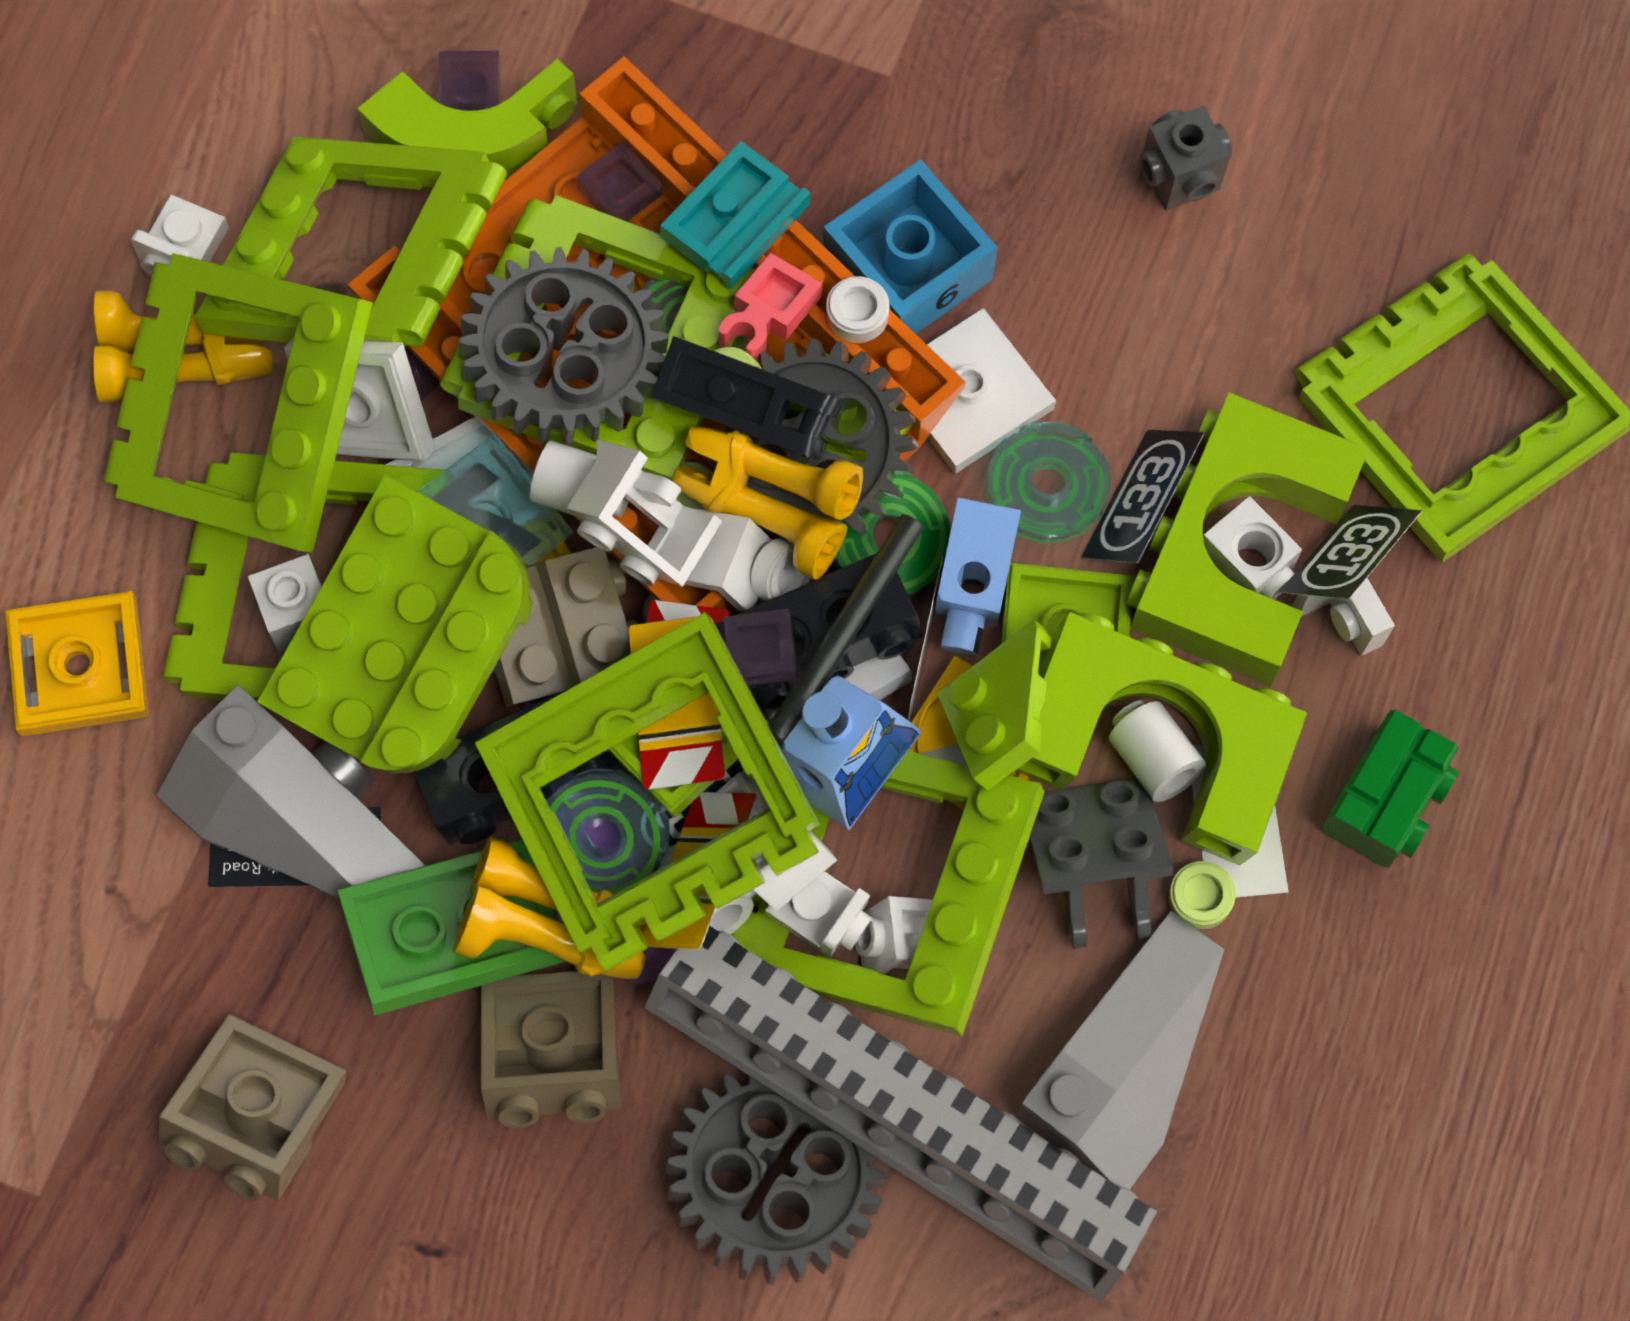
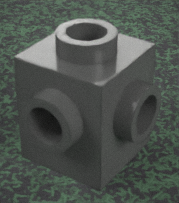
[1140,106,1232,210]

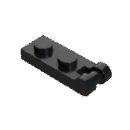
[651,336,843,461]

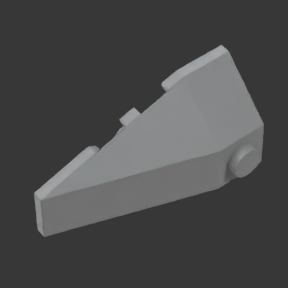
[156,685,426,900]
[1016,910,1225,1190]

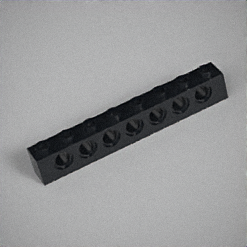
[414,552,922,845]

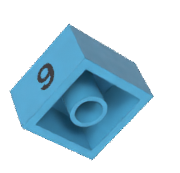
[823,159,998,334]

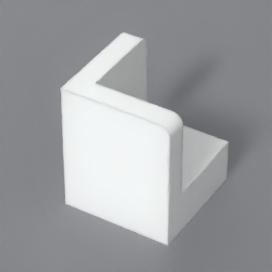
[684,509,772,612]

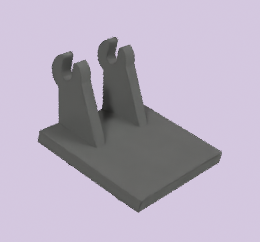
[1029,778,1173,949]

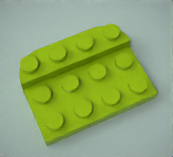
[257,474,533,774]

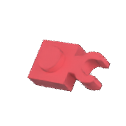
[718,253,822,362]

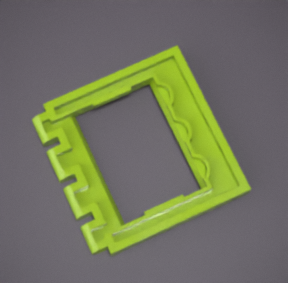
[194,136,507,347]
[440,195,755,481]
[103,253,373,553]
[1295,253,1630,563]
[162,452,452,705]
[475,612,820,971]
[730,751,1045,1036]

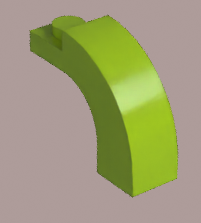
[357,59,577,180]

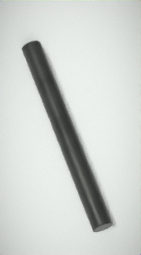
[768,514,924,744]

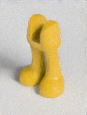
[93,290,274,403]
[672,426,863,579]
[453,836,646,979]

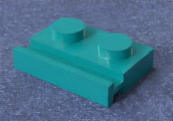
[660,141,811,290]

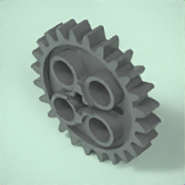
[459,247,668,445]
[711,339,918,539]
[665,1073,886,1285]

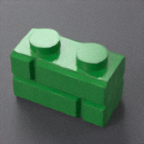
[1321,709,1460,868]

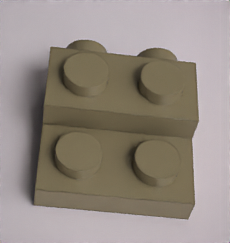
[494,547,637,709]
[481,971,621,1128]
[159,1014,347,1201]

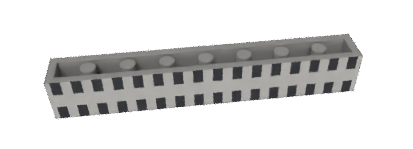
[644,925,1157,1302]

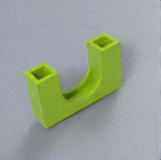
[1126,393,1369,687]
[1015,612,1307,865]

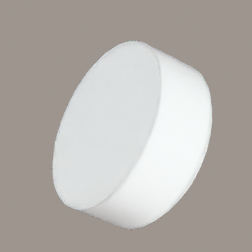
[826,276,890,343]
[751,538,810,601]

